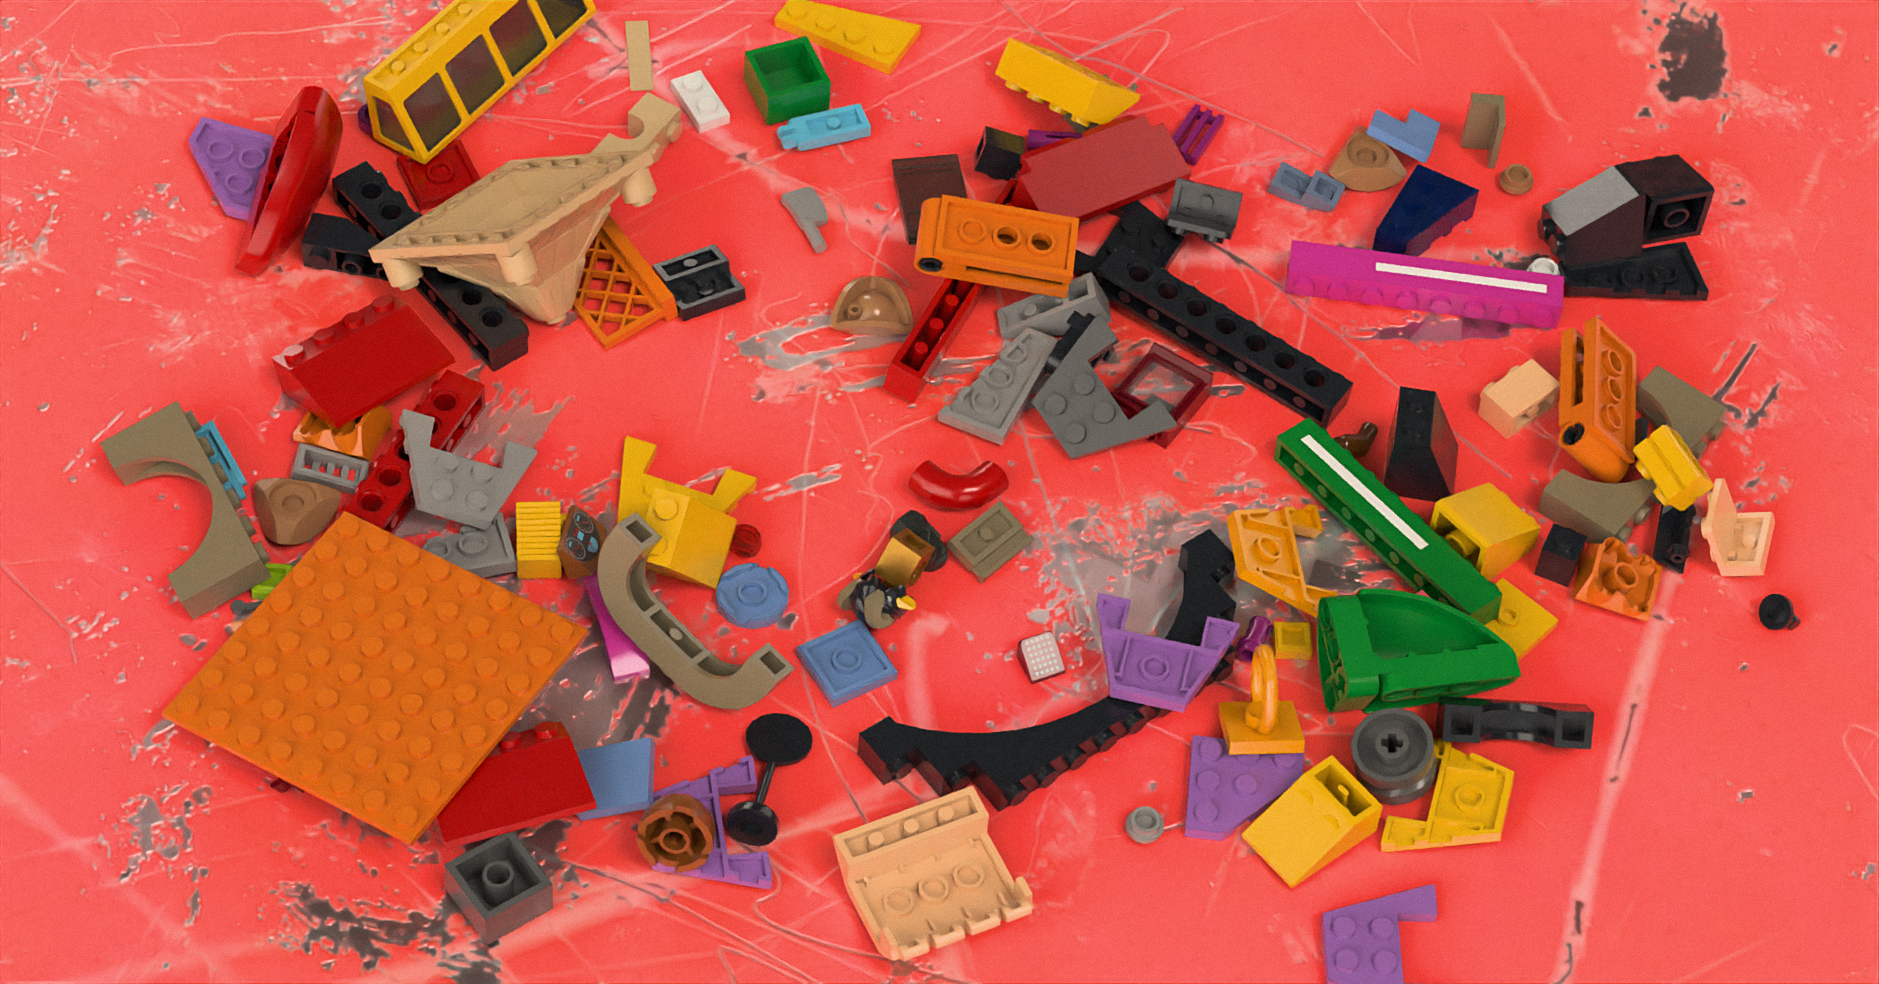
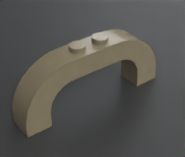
[597,512,795,709]

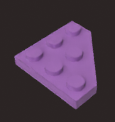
[188,116,273,221]
[1184,735,1304,841]

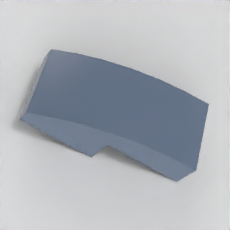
[1267,161,1346,212]

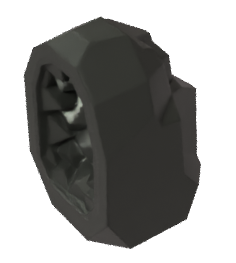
[889,510,948,572]

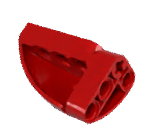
[235,86,343,275]

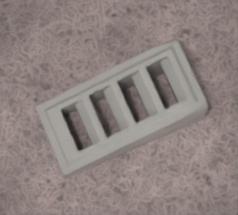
[289,442,370,494]

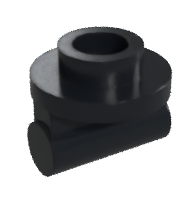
[1759,594,1801,630]

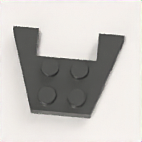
[1032,314,1179,460]

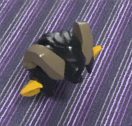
[836,568,916,629]

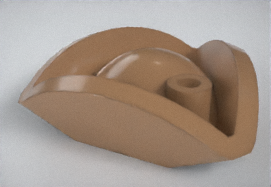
[1328,126,1408,192]
[831,276,914,336]
[255,478,341,545]

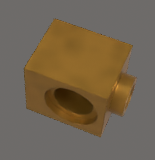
[874,528,936,589]

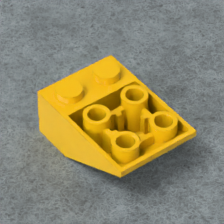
[1242,755,1383,888]

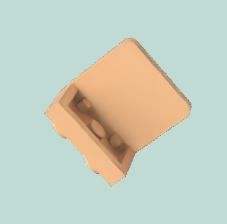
[1701,478,1775,576]

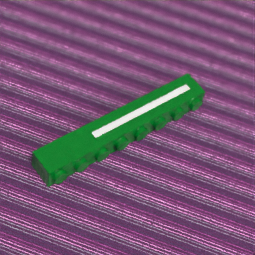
[1274,417,1503,625]

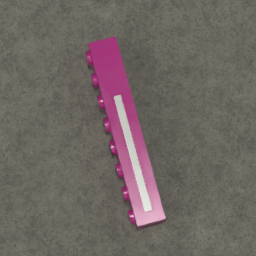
[1285,240,1564,329]

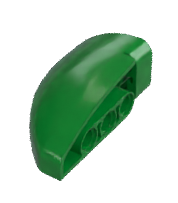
[1317,588,1521,715]

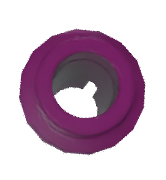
[1236,616,1273,663]

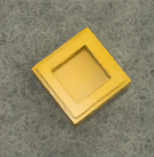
[1272,622,1313,660]

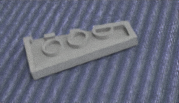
[938,327,1059,446]

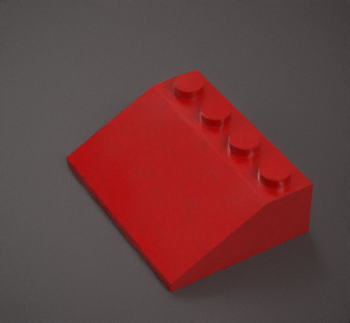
[272,294,456,429]
[433,721,597,849]

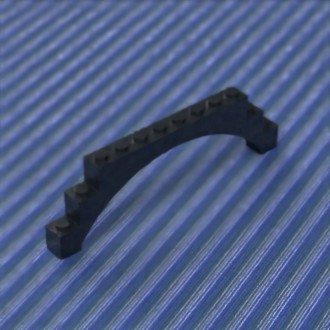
[857,529,1237,812]

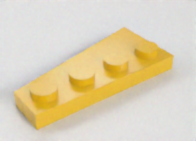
[775,0,921,75]

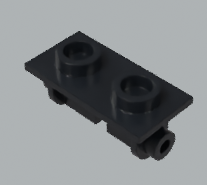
[1652,503,1697,575]

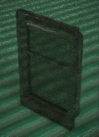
[891,154,968,245]

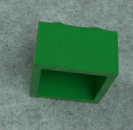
[744,36,831,125]

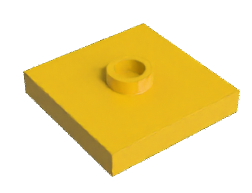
[1484,577,1559,662]

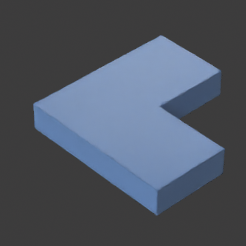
[1366,108,1441,163]

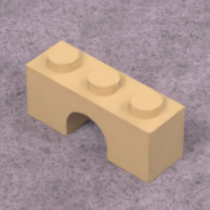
[590,92,683,163]

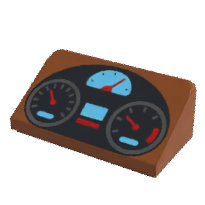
[556,505,607,579]

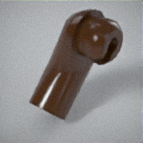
[1334,422,1378,457]

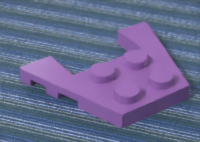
[1096,592,1240,713]
[644,755,773,889]
[1321,885,1438,984]

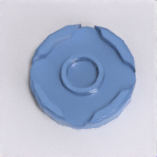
[716,563,789,629]

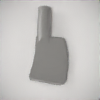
[781,187,828,253]

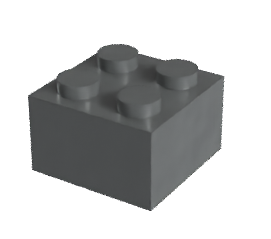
[444,831,553,945]

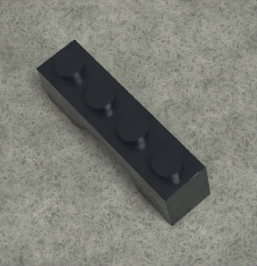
[1436,696,1594,749]

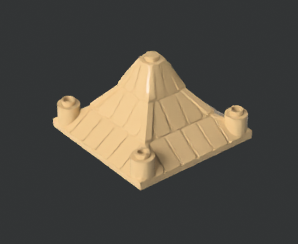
[368,149,657,324]

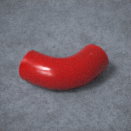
[908,460,1009,511]

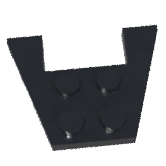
[1073,200,1184,277]

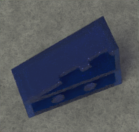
[1372,164,1479,257]

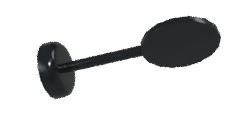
[726,713,813,846]

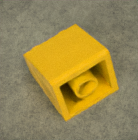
[1429,482,1541,581]
[645,487,738,590]

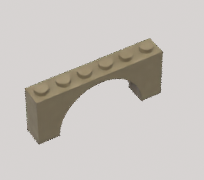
[1537,365,1728,545]
[100,401,272,620]

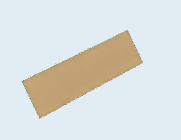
[625,20,654,91]

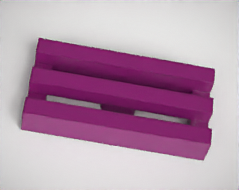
[1172,104,1225,166]

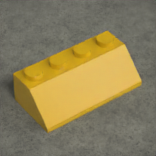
[995,37,1141,127]

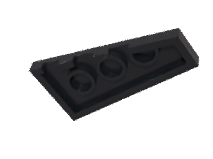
[1557,241,1709,301]

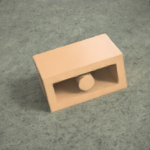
[1477,359,1560,439]

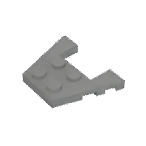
[399,409,538,531]

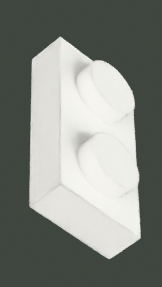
[670,70,730,133]

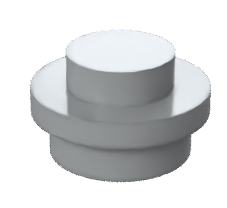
[1126,806,1164,843]

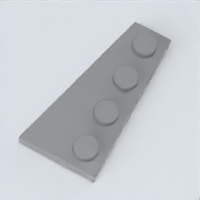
[420,512,517,578]

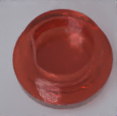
[729,524,762,558]

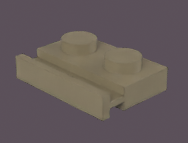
[946,500,1035,584]

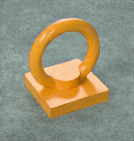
[1218,644,1305,755]

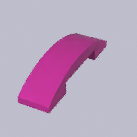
[581,564,650,681]

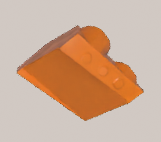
[293,405,392,462]
[1569,537,1663,622]

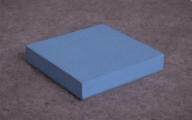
[796,619,898,708]
[576,737,655,821]

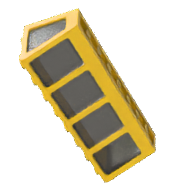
[363,0,597,165]

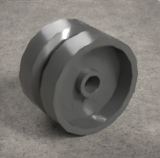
[1351,708,1438,805]

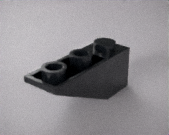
[302,212,389,281]

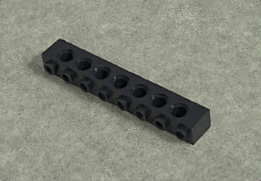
[332,161,530,372]
[1096,244,1354,429]

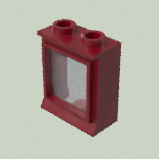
[1110,342,1214,449]

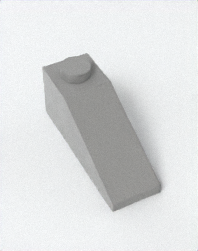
[997,272,1112,339]

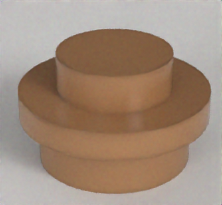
[1500,164,1534,195]

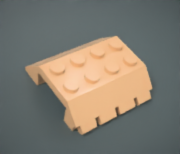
[833,786,1034,961]

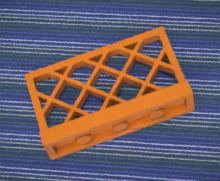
[572,214,679,351]

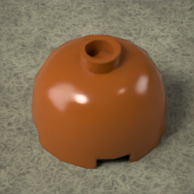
[636,793,715,873]

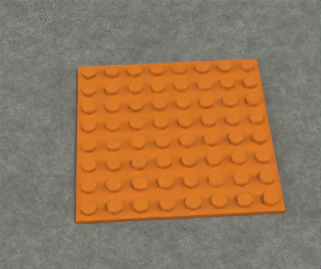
[162,511,589,846]

